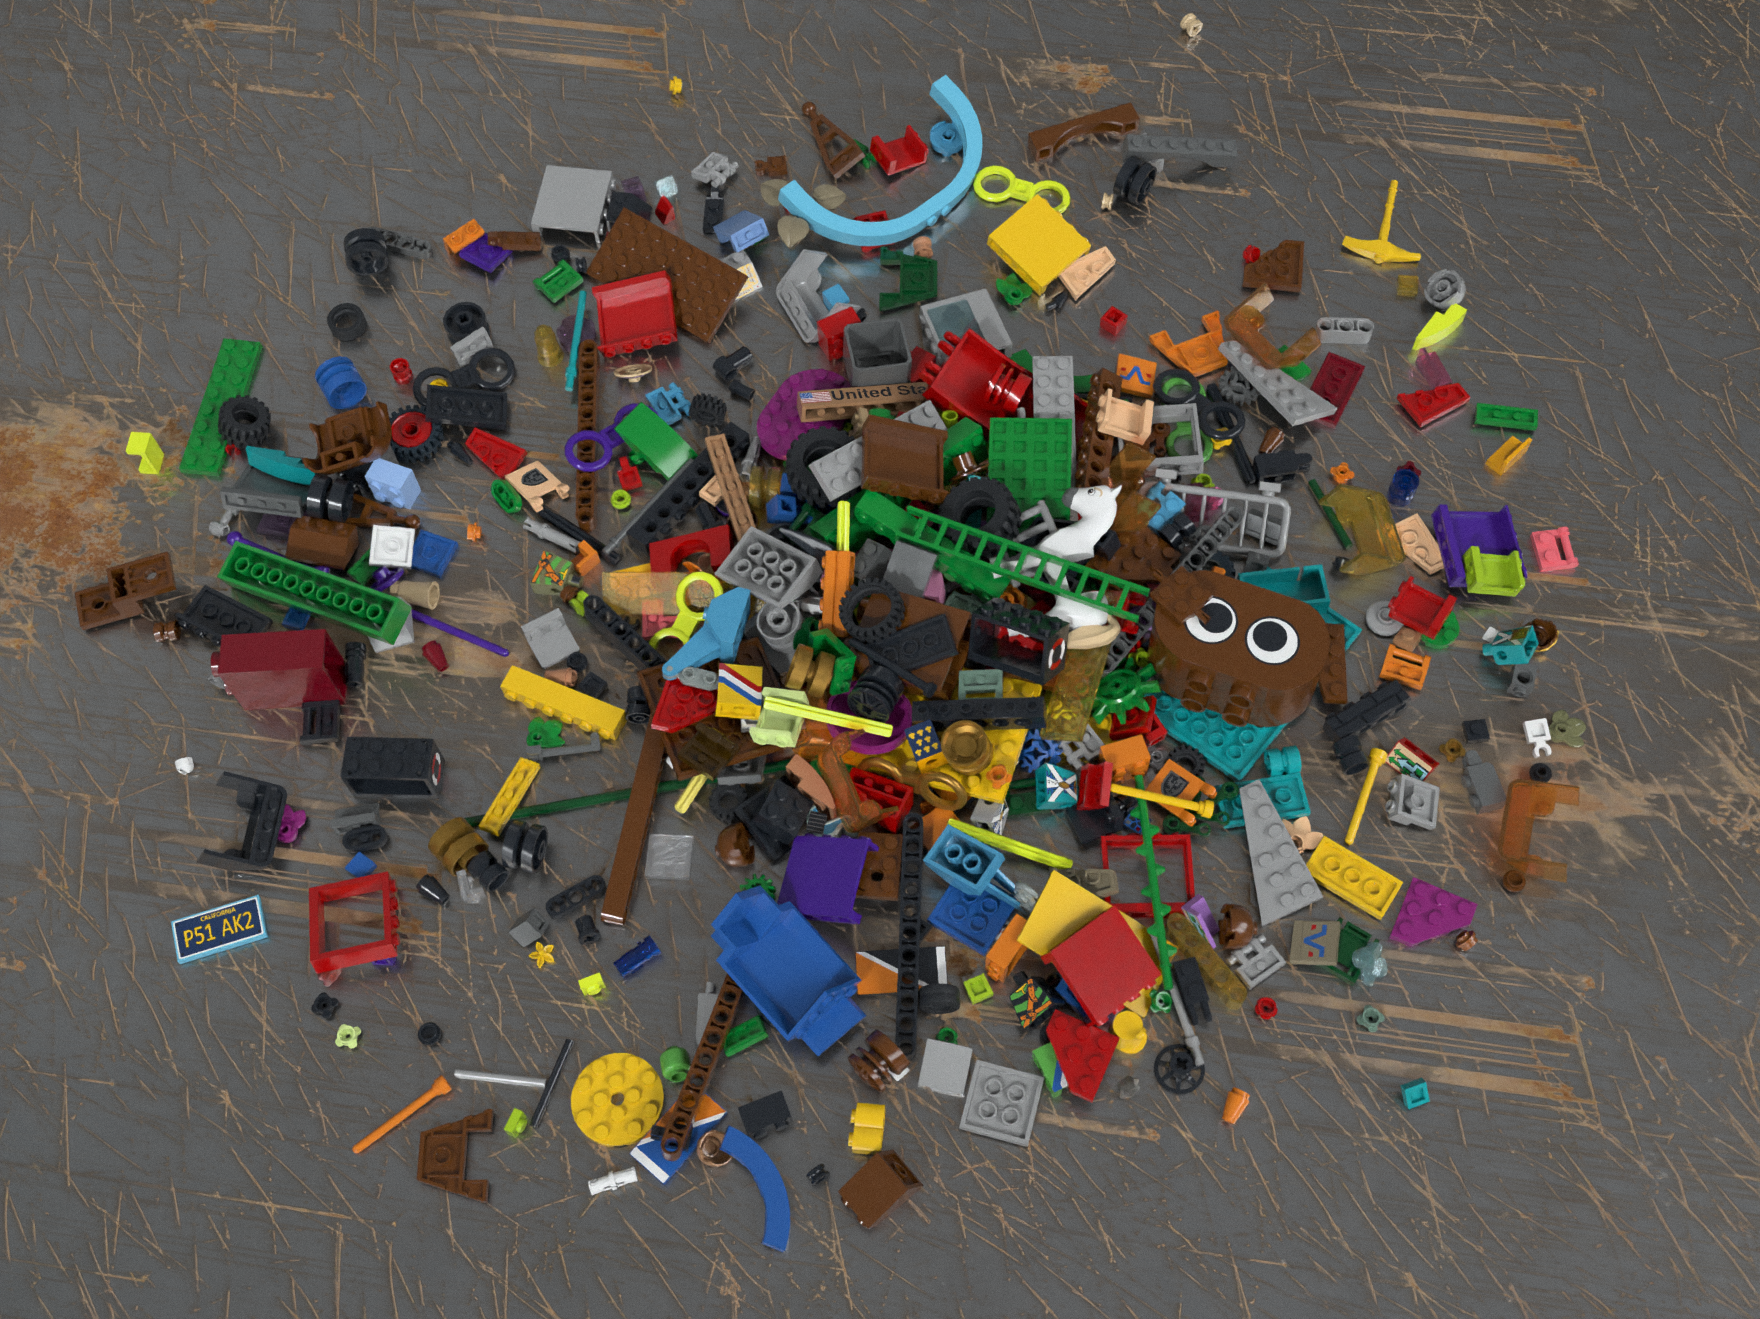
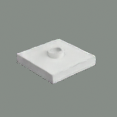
[369,525,415,569]

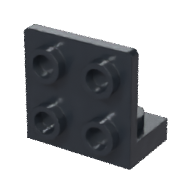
[1065,792,1123,844]

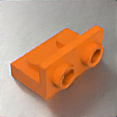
[443,219,485,255]

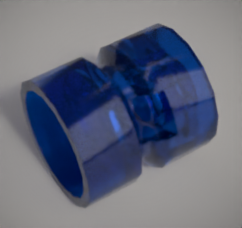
[1387,469,1419,507]

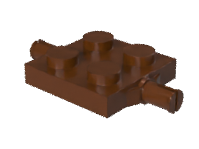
[1150,566,1213,626]

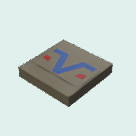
[1289,920,1341,966]

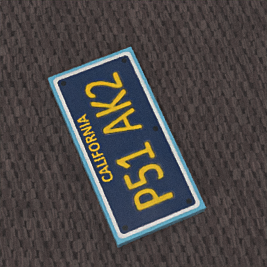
[171,895,268,964]

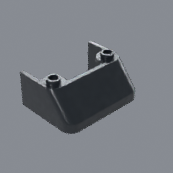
[196,771,287,871]

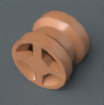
[913,236,933,258]

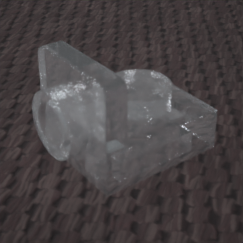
[456,870,486,904]

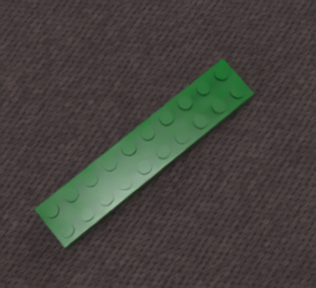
[809,417,989,553]
[217,541,412,645]

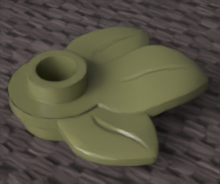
[1548,710,1586,748]

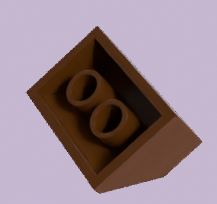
[285,516,360,570]

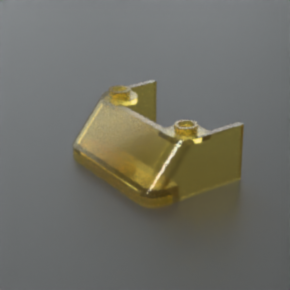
[1318,484,1406,576]

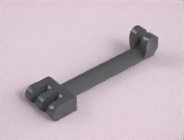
[526,732,601,762]

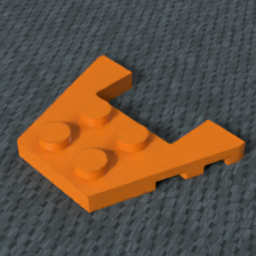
[1149,310,1228,377]

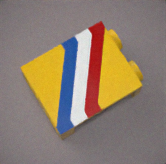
[715,663,762,720]

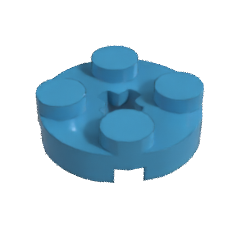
[930,121,963,157]

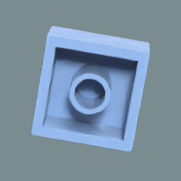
[365,458,421,509]

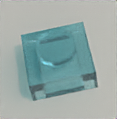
[654,175,679,198]

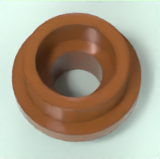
[1455,930,1478,951]

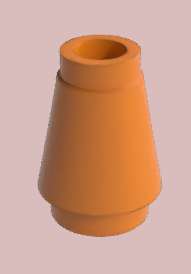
[1222,1087,1250,1124]

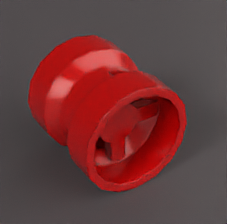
[389,358,413,385]

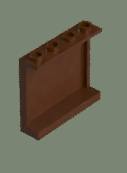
[861,414,948,504]

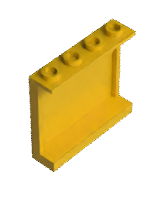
[987,194,1091,296]

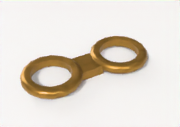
[858,757,967,811]

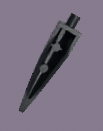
[778,527,837,570]

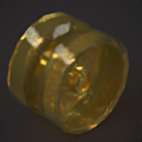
[749,465,783,511]

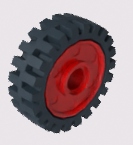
[389,405,444,463]

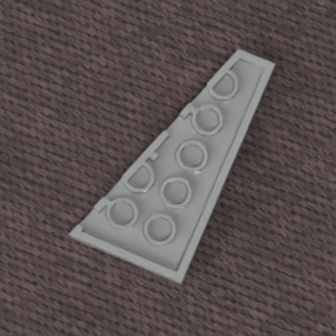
[1218,340,1337,426]

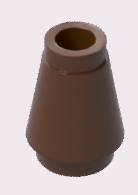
[1258,427,1285,454]

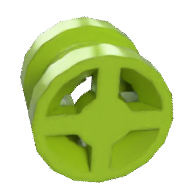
[569,590,589,616]

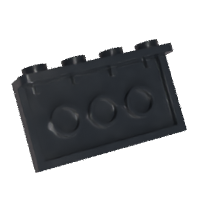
[174,585,273,647]

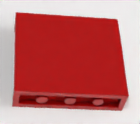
[592,270,678,357]
[1041,905,1162,1027]

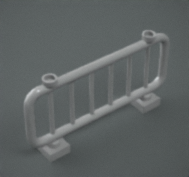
[1135,468,1291,558]

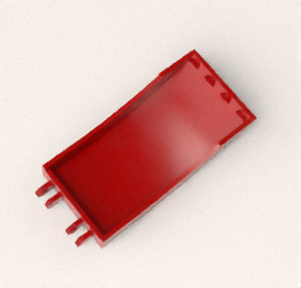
[918,328,1088,463]

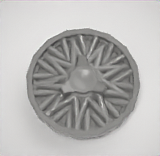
[1366,600,1404,636]

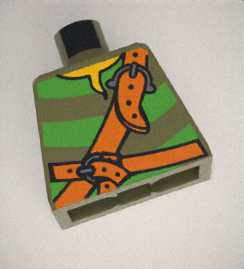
[530,550,583,596]

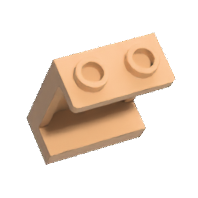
[1096,388,1154,445]

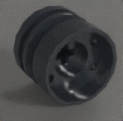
[847,665,904,723]

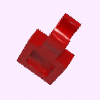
[617,456,643,491]

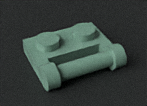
[958,669,1003,700]

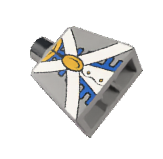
[970,799,1009,835]

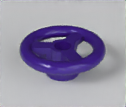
[370,565,404,592]

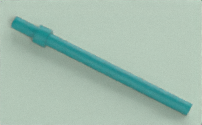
[565,290,587,391]

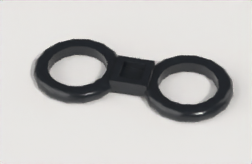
[412,347,516,407]
[1153,368,1246,440]

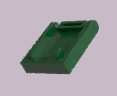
[1317,917,1380,987]

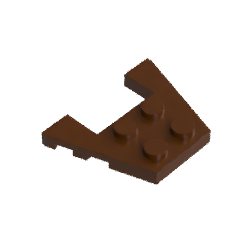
[417,1109,494,1203]

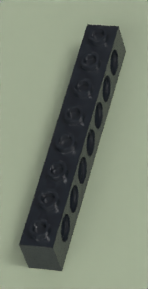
[626,421,750,555]

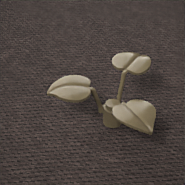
[760,179,846,249]

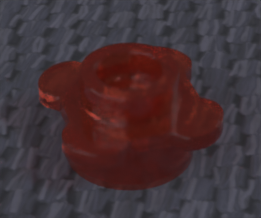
[317,969,342,987]

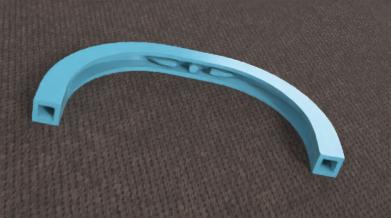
[778,75,982,246]

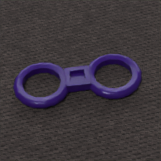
[564,403,659,472]

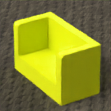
[126,432,165,475]

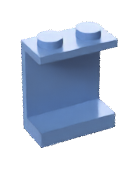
[713,210,770,252]

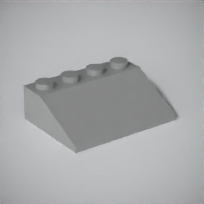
[714,526,823,610]

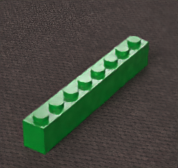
[853,490,1011,604]

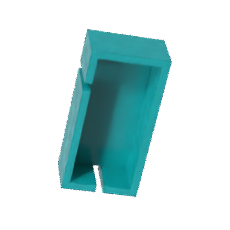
[1237,564,1331,614]

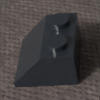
[606,192,652,232]

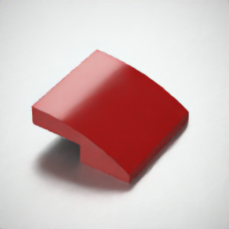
[1077,762,1113,810]

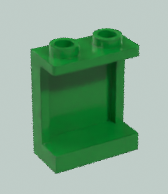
[807,628,856,696]

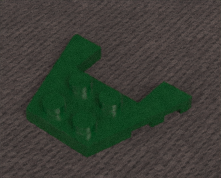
[879,246,938,311]

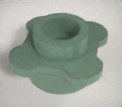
[1356,1005,1384,1033]

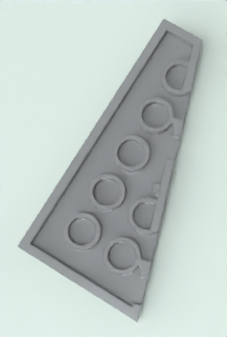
[1239,779,1323,927]

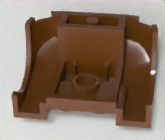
[303,401,392,475]

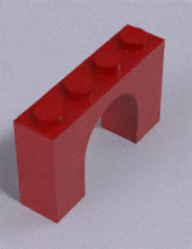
[649,524,735,593]

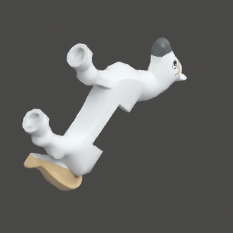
[989,485,1122,649]

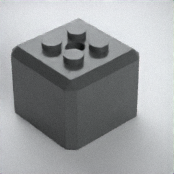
[843,318,912,388]

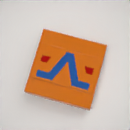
[1115,353,1157,399]

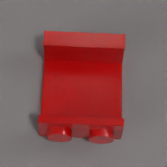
[870,125,929,175]

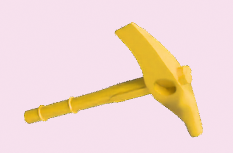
[1342,180,1421,264]

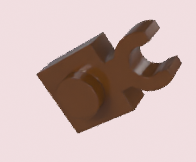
[754,155,788,177]

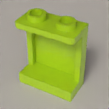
[1462,546,1525,597]

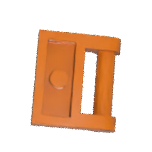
[1379,643,1431,690]

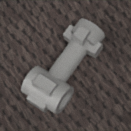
[209,508,240,537]

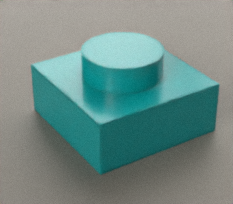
[1400,1077,1430,1109]

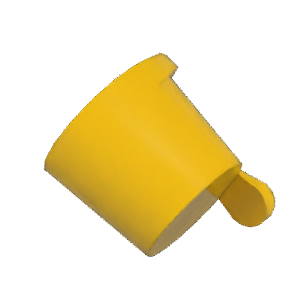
[1108,1011,1147,1054]

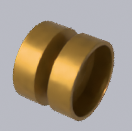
[785,643,835,699]
[941,720,993,775]
[428,817,489,877]

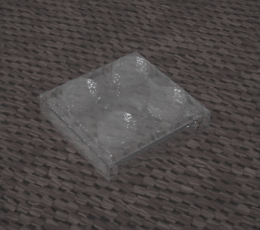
[645,834,694,880]

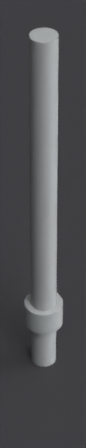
[1150,935,1205,1066]

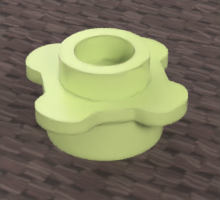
[335,1024,361,1049]

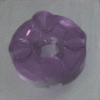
[557,315,596,352]

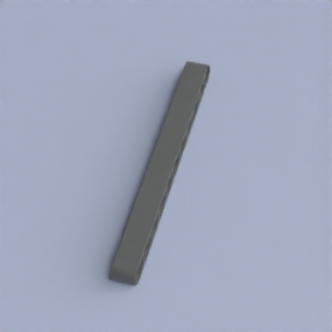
[1091,507,1243,678]

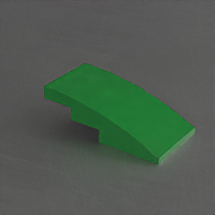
[614,402,698,481]

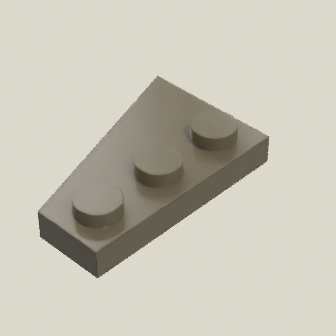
[1049,868,1119,899]

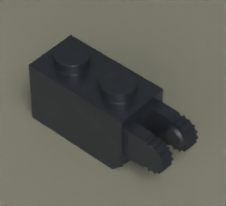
[1252,450,1312,486]
[1171,957,1212,1026]

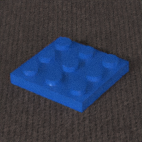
[927,882,1019,957]

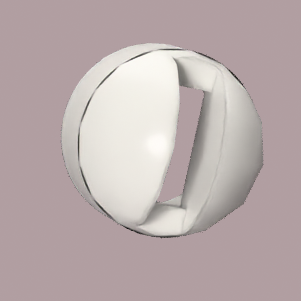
[175,757,194,775]

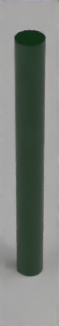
[1308,479,1353,549]

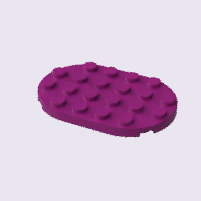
[757,369,850,461]

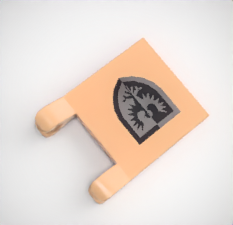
[505,460,570,512]

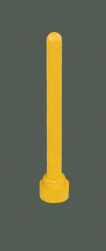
[1345,748,1388,845]
[1110,783,1214,818]

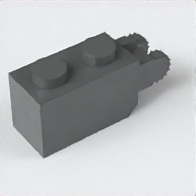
[1461,749,1508,815]

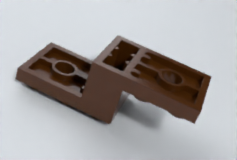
[74,551,177,630]
[855,812,903,901]

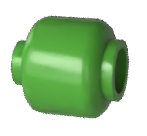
[660,1046,691,1082]

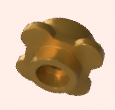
[1439,738,1466,763]

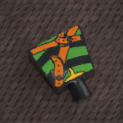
[1009,971,1065,1029]

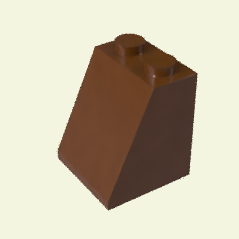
[838,1149,924,1229]

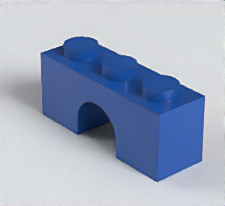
[766,494,833,528]

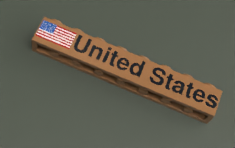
[797,382,942,422]

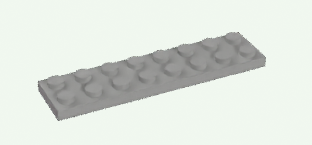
[809,400,948,502]

